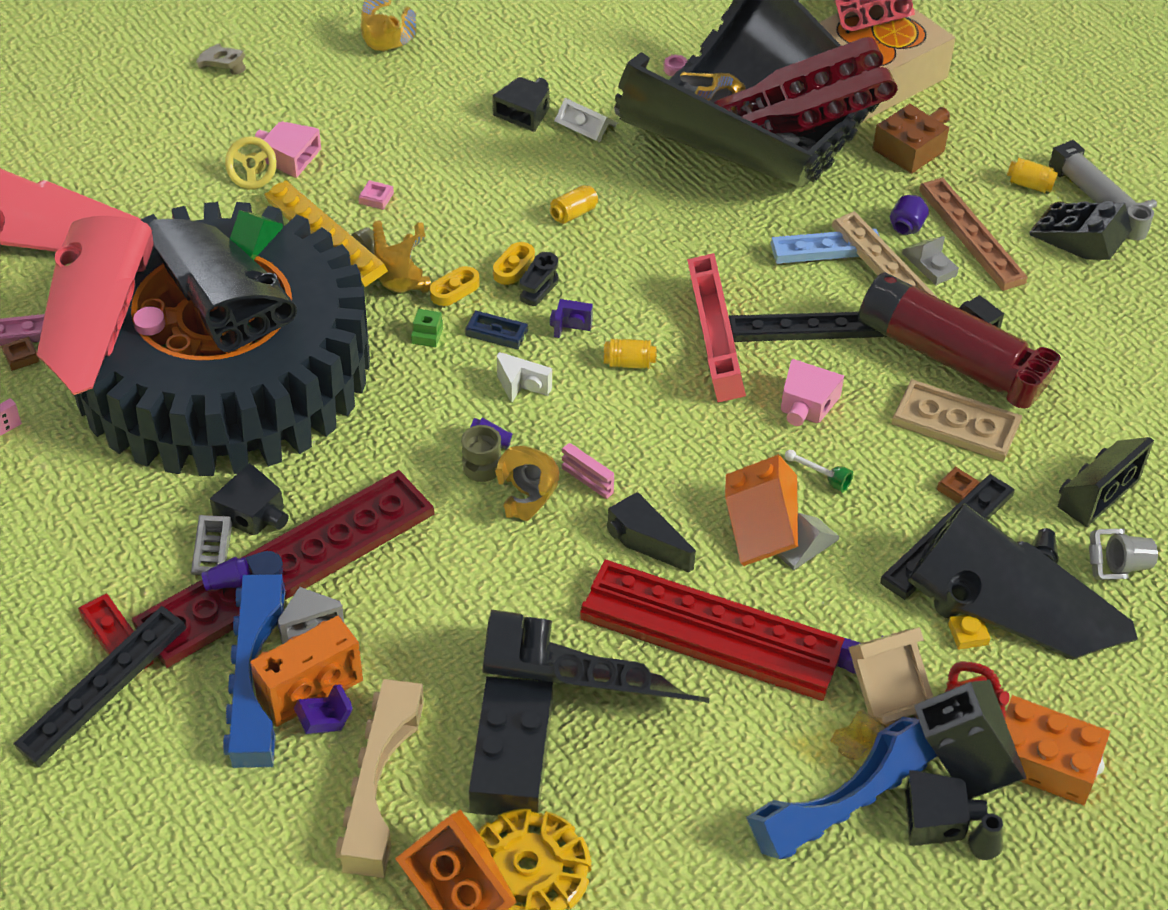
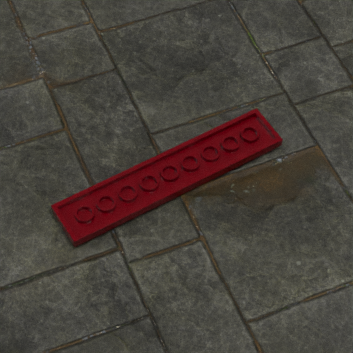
[132,470,435,668]

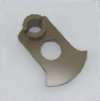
[197,43,246,75]

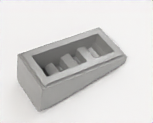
[191,515,232,575]

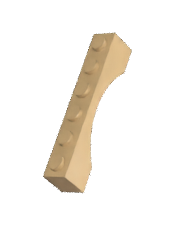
[336,679,424,878]

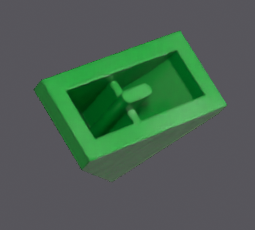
[230,210,283,260]

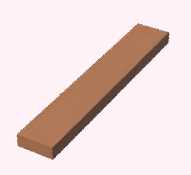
[919,177,1028,291]

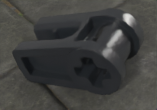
[519,252,559,306]

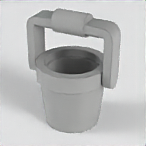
[1089,529,1158,580]

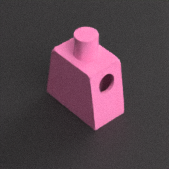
[255,122,321,178]
[781,359,844,426]

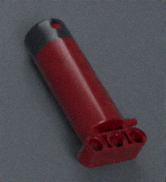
[858,272,1061,409]

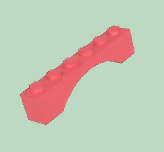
[687,253,746,403]

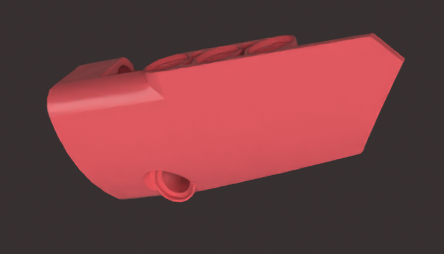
[835,0,915,31]
[0,168,141,252]
[37,216,154,395]

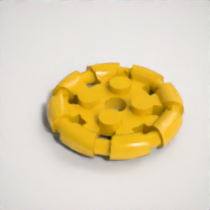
[477,809,592,910]

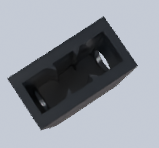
[493,77,550,132]
[210,463,289,535]
[904,770,988,846]

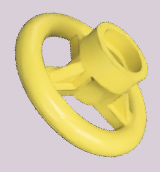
[225,136,277,190]

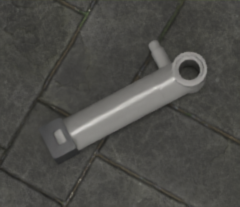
[1048,139,1157,241]

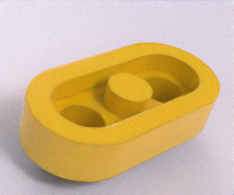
[493,242,535,285]
[430,266,480,306]

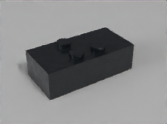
[469,676,553,816]

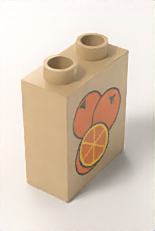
[819,5,956,121]

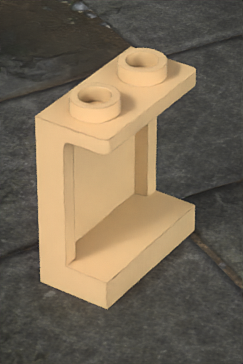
[848,627,933,728]

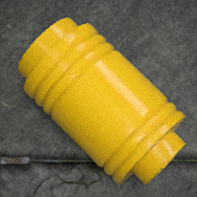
[1007,157,1058,193]
[550,185,598,224]
[604,339,657,369]

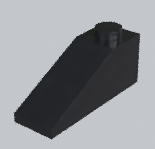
[607,492,696,572]

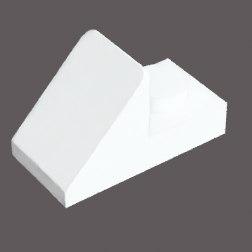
[497,352,552,402]

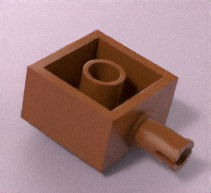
[872,104,950,174]

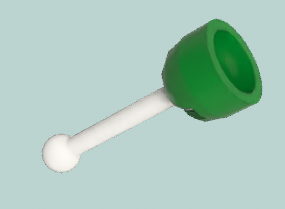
[785,450,853,493]

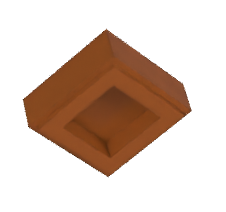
[1,337,40,371]
[937,466,980,503]

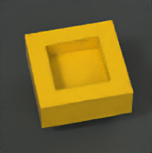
[948,615,991,650]

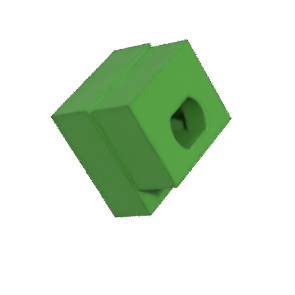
[411,309,443,347]

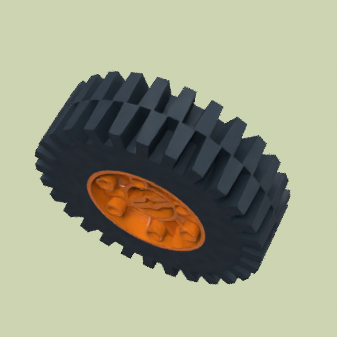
[74,202,370,476]

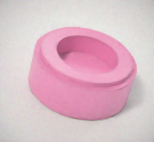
[664,55,688,77]
[133,307,165,335]

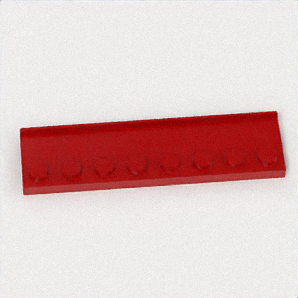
[580,559,845,701]

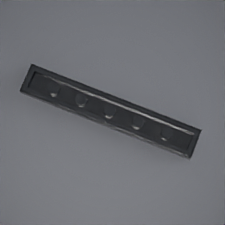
[729,312,888,342]
[880,474,1015,600]
[13,606,186,767]

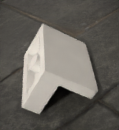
[555,98,617,142]

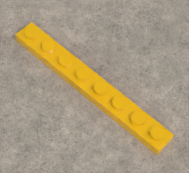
[264,180,388,287]

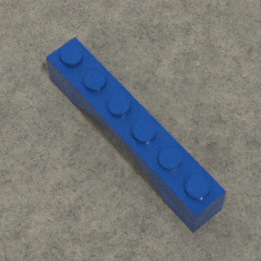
[223,575,285,768]
[746,717,937,859]

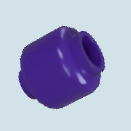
[889,195,929,235]

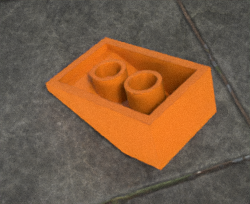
[725,454,798,566]
[395,810,517,910]

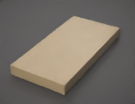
[892,379,1022,462]

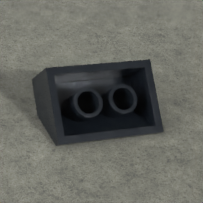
[1057,437,1154,527]

